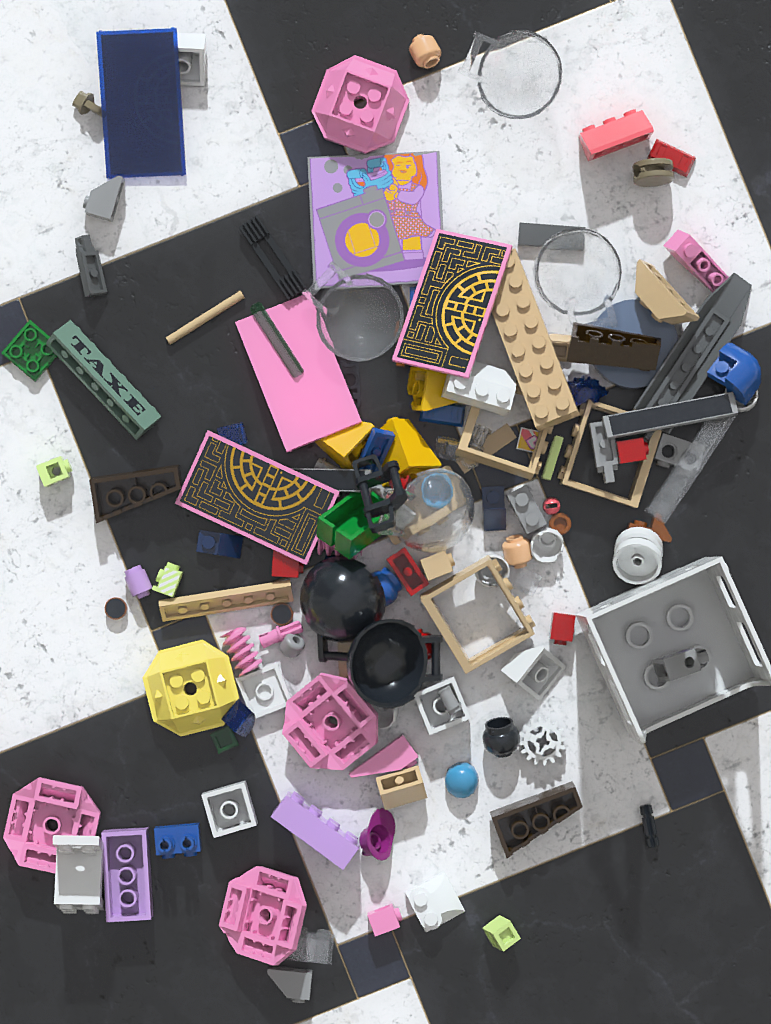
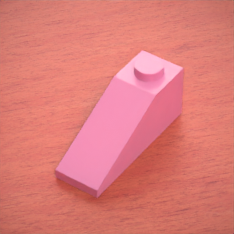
[349,734,419,778]

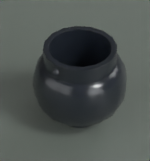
[482,717,520,758]

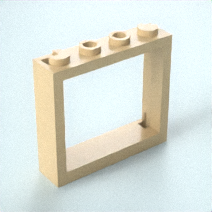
[455,379,554,480]
[557,399,662,508]
[420,555,536,674]

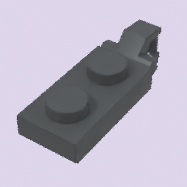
[75,235,107,297]

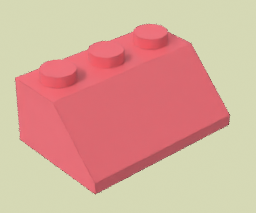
[579,109,654,161]

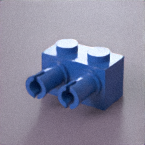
[154,823,202,859]

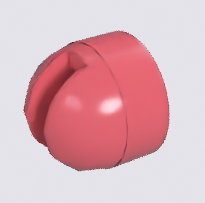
[542,497,560,515]

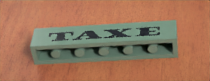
[46,320,161,440]

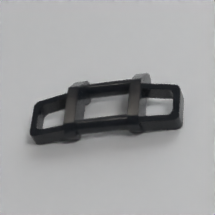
[352,454,408,533]

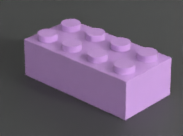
[271,791,359,870]
[101,827,153,922]

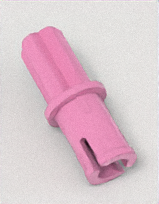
[259,621,303,648]

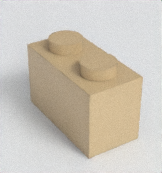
[419,550,455,581]
[376,765,428,810]

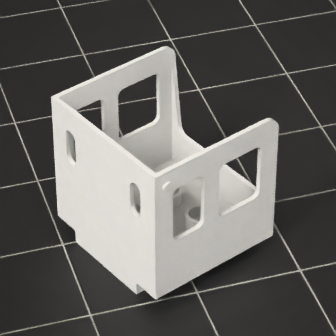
[575,556,771,745]

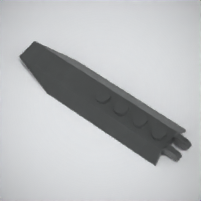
[633,273,752,442]

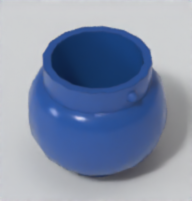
[371,567,403,607]

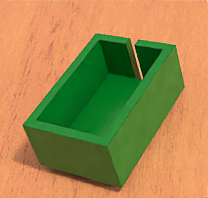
[316,491,390,560]

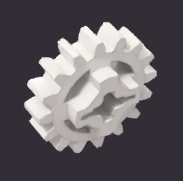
[519,717,567,765]

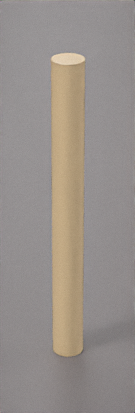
[166,291,245,345]

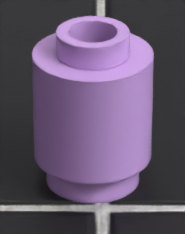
[124,565,152,599]

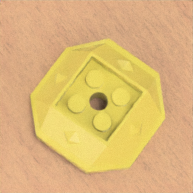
[142,640,240,736]

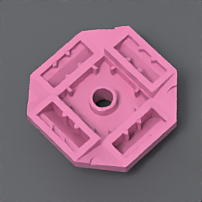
[312,55,409,154]
[282,673,378,770]
[3,777,101,873]
[219,866,307,966]

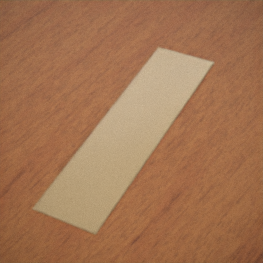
[455,423,517,474]

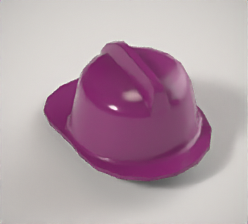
[359,808,395,861]

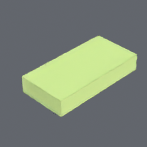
[541,435,564,481]

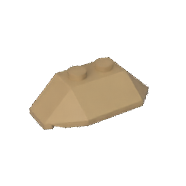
[635,259,700,325]

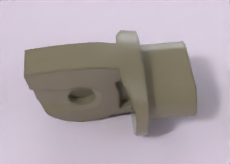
[72,91,107,119]

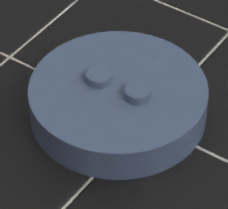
[593,299,678,389]

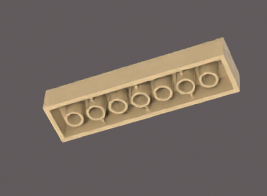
[491,248,580,432]

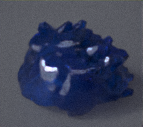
[568,375,609,406]

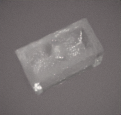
[287,927,335,965]

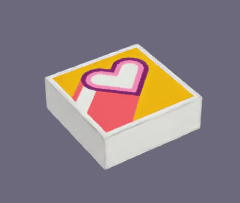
[516,427,539,453]

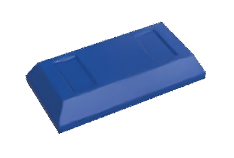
[419,404,466,427]

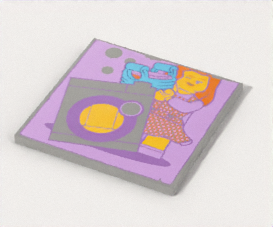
[307,151,443,290]

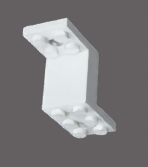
[53,835,105,914]

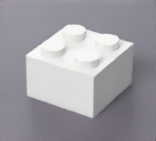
[414,676,471,735]
[201,780,258,838]

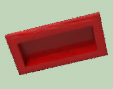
[647,139,696,178]

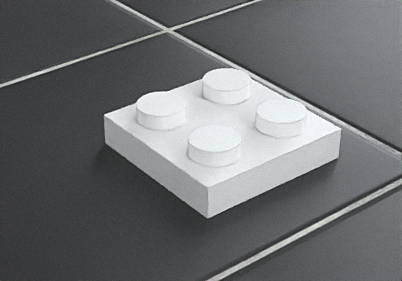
[236,662,291,720]

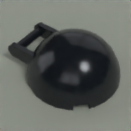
[300,556,386,662]
[346,619,443,708]

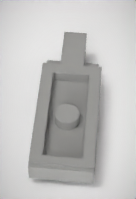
[589,421,619,483]

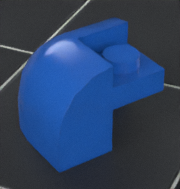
[707,343,761,406]

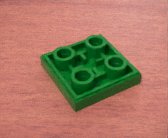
[1,320,58,382]

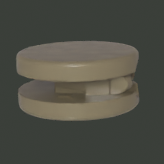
[632,158,674,187]

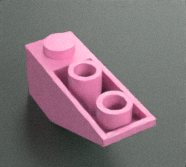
[663,230,729,293]

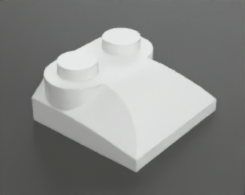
[405,872,465,932]

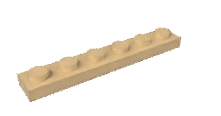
[159,580,294,622]

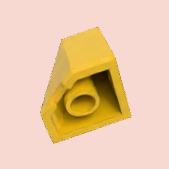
[407,366,457,411]
[380,417,442,487]
[315,421,375,469]

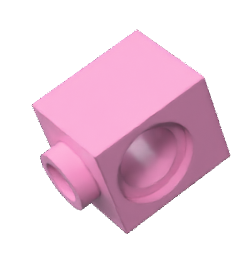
[367,904,403,936]

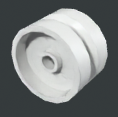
[613,527,663,585]

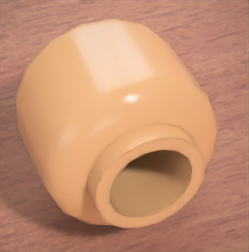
[409,34,441,69]
[502,534,533,569]

